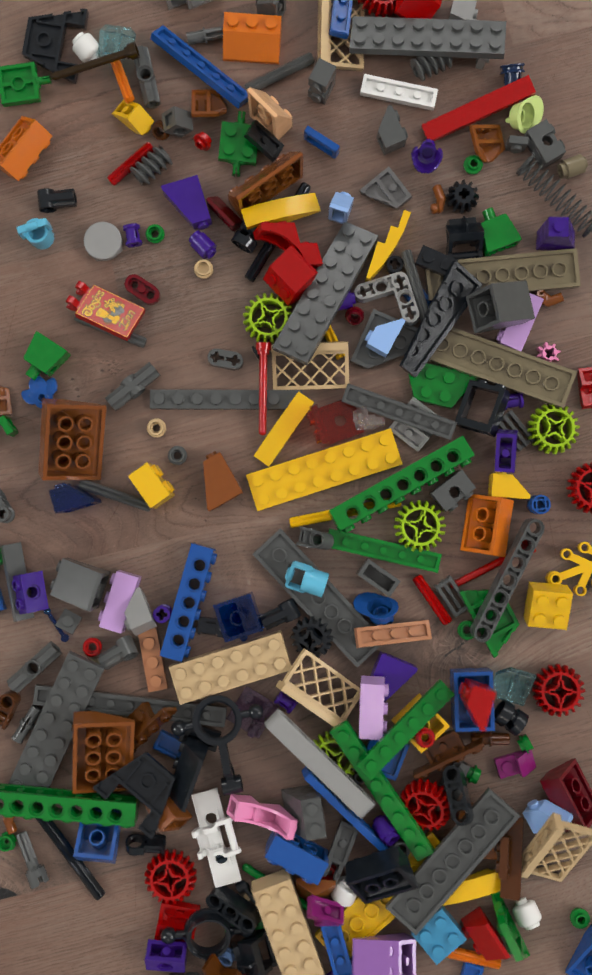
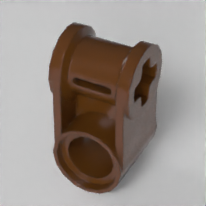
[0,690,21,730]

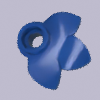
[21,376,58,409]

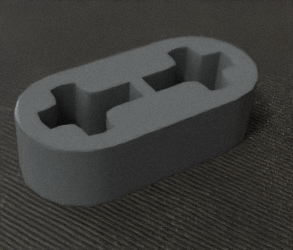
[207,349,244,370]

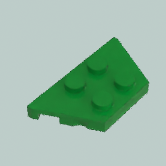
[408,363,477,409]
[459,590,519,658]
[491,892,530,962]

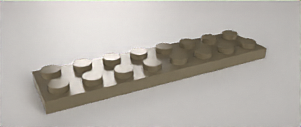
[425,248,581,301]
[429,327,577,409]

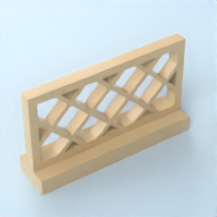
[317,0,364,71]
[271,341,349,390]
[275,648,360,727]
[522,813,592,882]

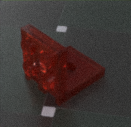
[307,400,365,448]

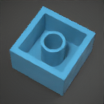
[411,906,467,965]

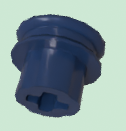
[500,63,525,86]

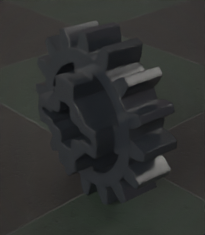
[290,616,333,659]

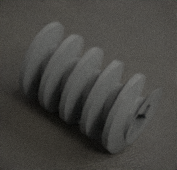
[410,56,453,81]
[130,145,173,185]

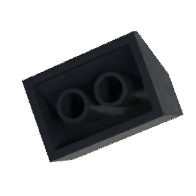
[169,734,209,812]
[346,846,418,904]

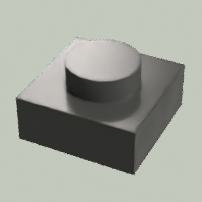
[505,135,529,153]
[55,609,83,635]

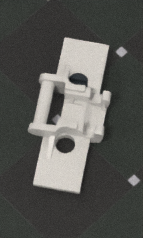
[191,788,242,888]

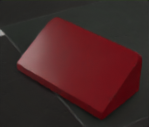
[206,196,242,232]

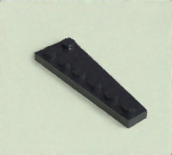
[399,260,483,378]

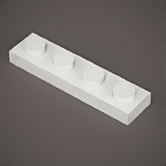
[360,74,438,111]

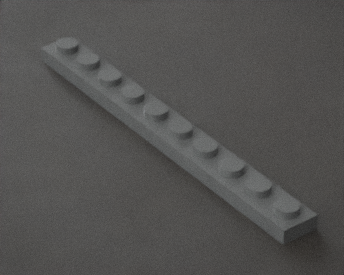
[33,684,227,728]

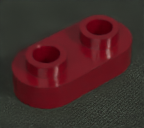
[124,274,160,305]

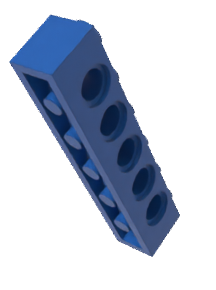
[160,543,217,662]

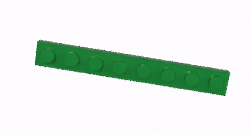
[330,720,434,861]

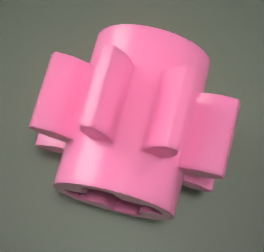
[535,342,560,362]

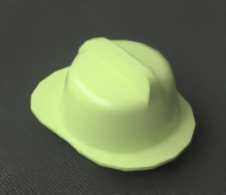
[505,95,544,134]

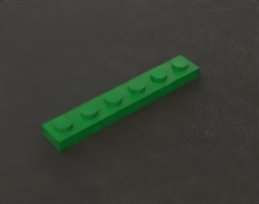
[328,528,442,573]
[356,679,455,780]

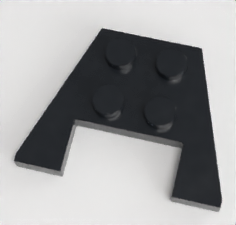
[22,9,89,84]
[93,752,176,839]

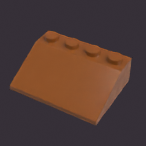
[227,152,303,220]
[38,398,106,480]
[72,711,135,794]

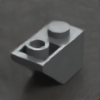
[376,105,408,155]

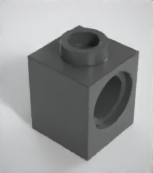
[162,106,193,138]

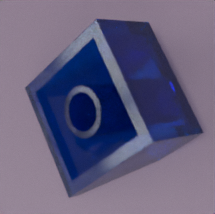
[49,483,102,514]
[213,592,264,643]

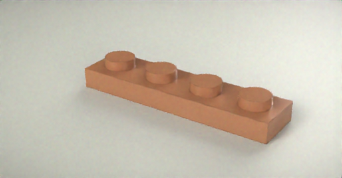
[138,612,168,692]
[354,620,432,648]

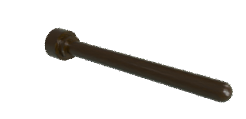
[51,42,140,80]

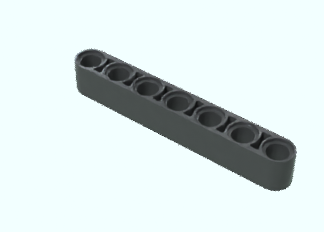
[470,518,545,642]

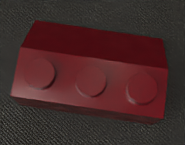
[540,758,592,833]

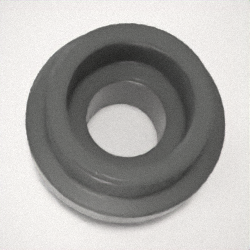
[168,446,187,465]

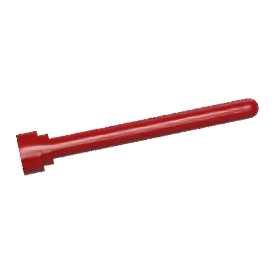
[256,342,271,435]
[450,540,536,589]

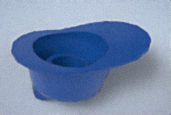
[353,592,399,625]

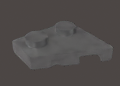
[360,166,412,210]

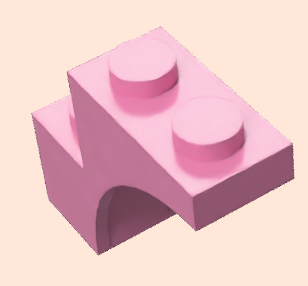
[226,794,298,840]

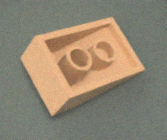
[247,87,292,140]

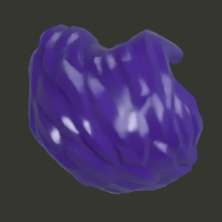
[411,139,443,174]

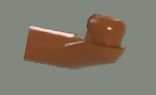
[430,184,446,214]
[536,290,564,307]

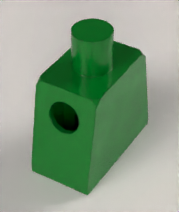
[481,208,522,257]
[24,331,71,381]

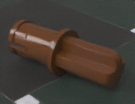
[471,731,510,747]

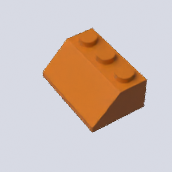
[223,12,282,65]
[0,116,53,181]
[460,494,514,557]

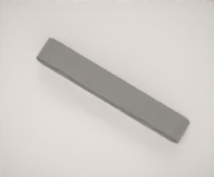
[264,709,376,819]

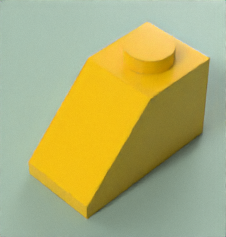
[112,99,154,135]
[488,472,531,499]

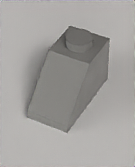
[124,587,157,636]

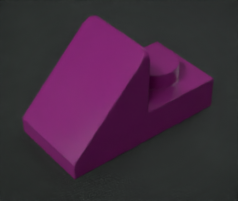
[493,750,536,779]
[307,895,344,926]

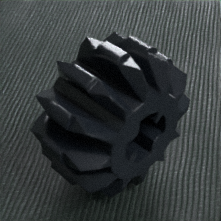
[446,179,479,214]

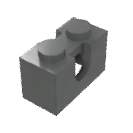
[308,58,336,104]
[524,119,566,170]
[429,470,476,512]
[356,558,401,597]

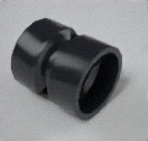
[231,219,257,254]
[494,699,529,736]

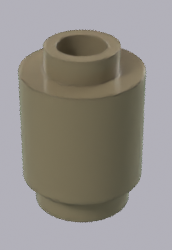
[557,154,588,179]

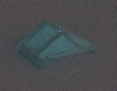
[98,24,136,60]
[493,667,536,706]

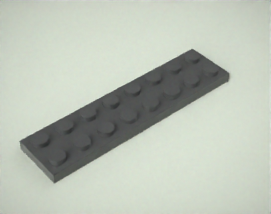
[349,16,507,59]
[272,222,379,366]
[252,528,381,667]
[8,651,105,806]
[386,787,520,935]

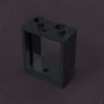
[455,379,511,437]

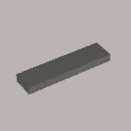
[0,542,34,622]

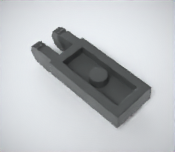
[323,820,358,882]

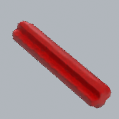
[107,142,153,186]
[413,574,452,625]

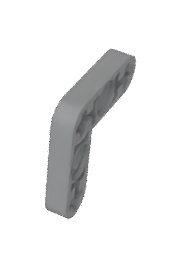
[354,272,419,326]

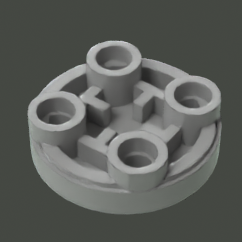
[84,222,123,261]

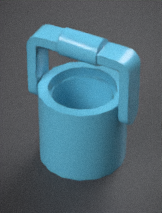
[17,218,54,250]
[285,561,329,598]

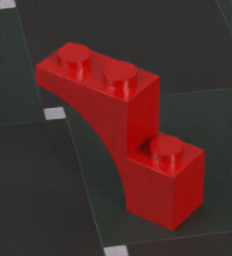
[253,221,323,270]

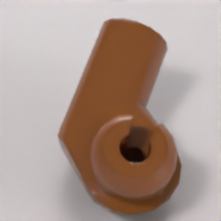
[3,816,18,835]

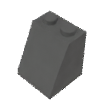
[466,281,535,334]
[50,557,110,612]
[281,785,327,841]

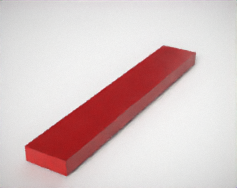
[421,75,536,141]

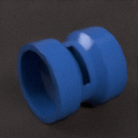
[527,495,551,514]

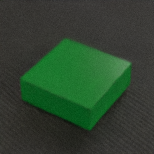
[0,415,19,437]

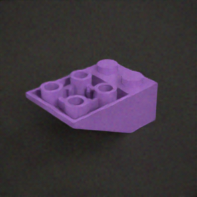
[352,933,416,975]

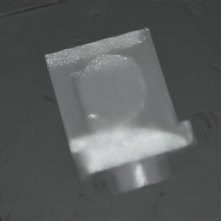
[353,407,385,430]

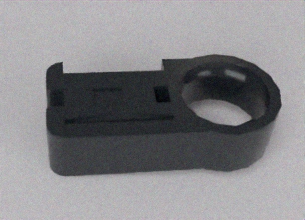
[197,617,238,639]
[125,833,166,856]

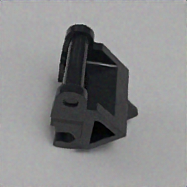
[445,216,484,260]
[231,927,278,975]

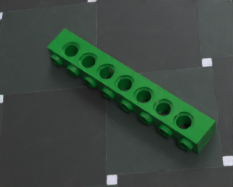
[328,436,475,533]
[0,783,139,828]

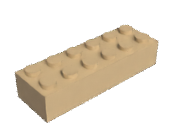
[169,630,292,705]
[251,869,326,975]

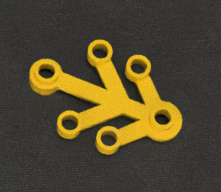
[545,542,592,596]

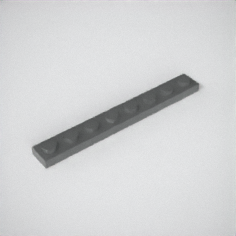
[150,389,302,410]

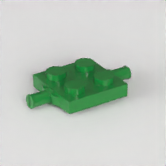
[0,62,52,107]
[218,111,257,177]

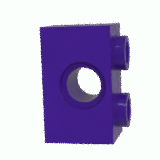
[495,429,518,473]
[12,571,49,614]
[145,939,188,973]

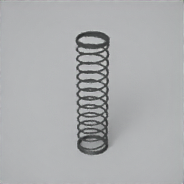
[516,154,592,238]

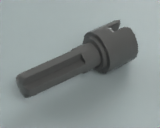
[16,831,49,889]

